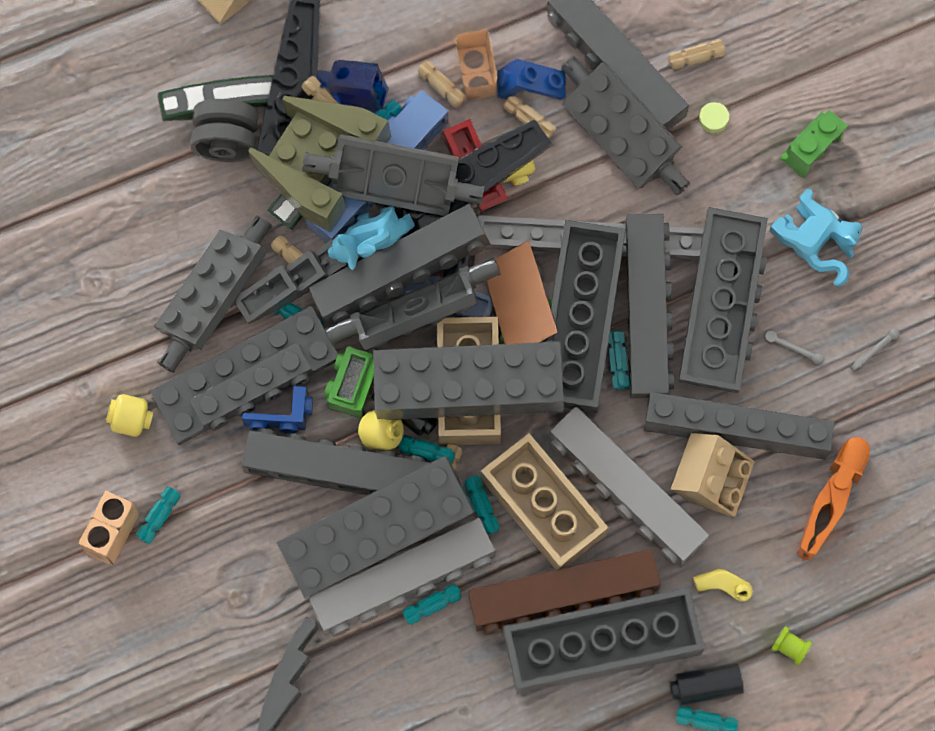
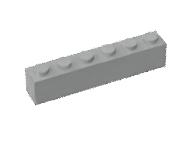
[549,407,709,567]
[308,518,495,637]

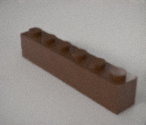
[468,549,661,634]

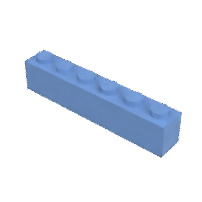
[305,90,449,243]

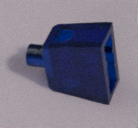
[316,59,389,113]

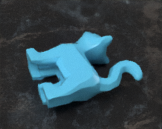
[770,188,863,287]
[328,206,415,270]

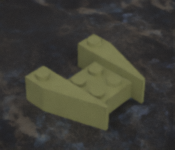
[249,96,391,232]

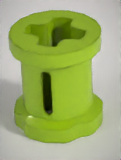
[771,626,813,666]

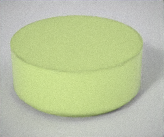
[699,102,729,133]

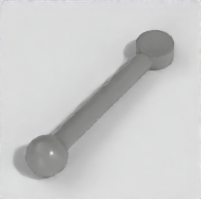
[850,328,900,372]
[765,331,824,365]

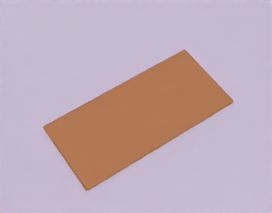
[486,241,557,344]

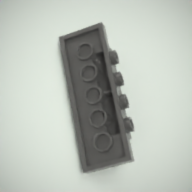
[678,207,768,393]
[150,306,338,445]

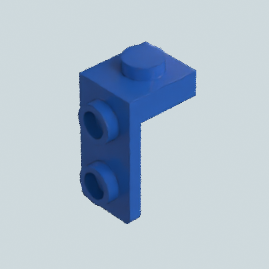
[497,58,565,100]
[242,386,313,434]

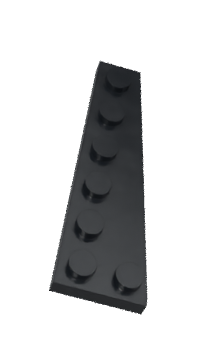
[256,0,320,156]
[375,119,553,239]

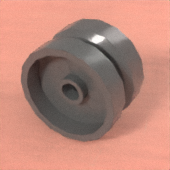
[191,98,258,162]

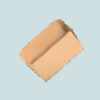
[456,30,497,100]
[78,490,139,566]

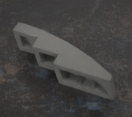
[235,235,349,324]
[258,616,319,731]

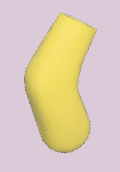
[693,569,753,602]

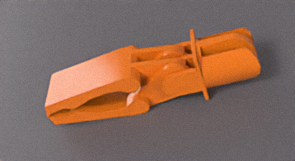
[796,437,870,561]

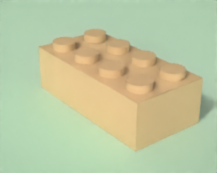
[437,317,501,446]
[481,433,609,570]

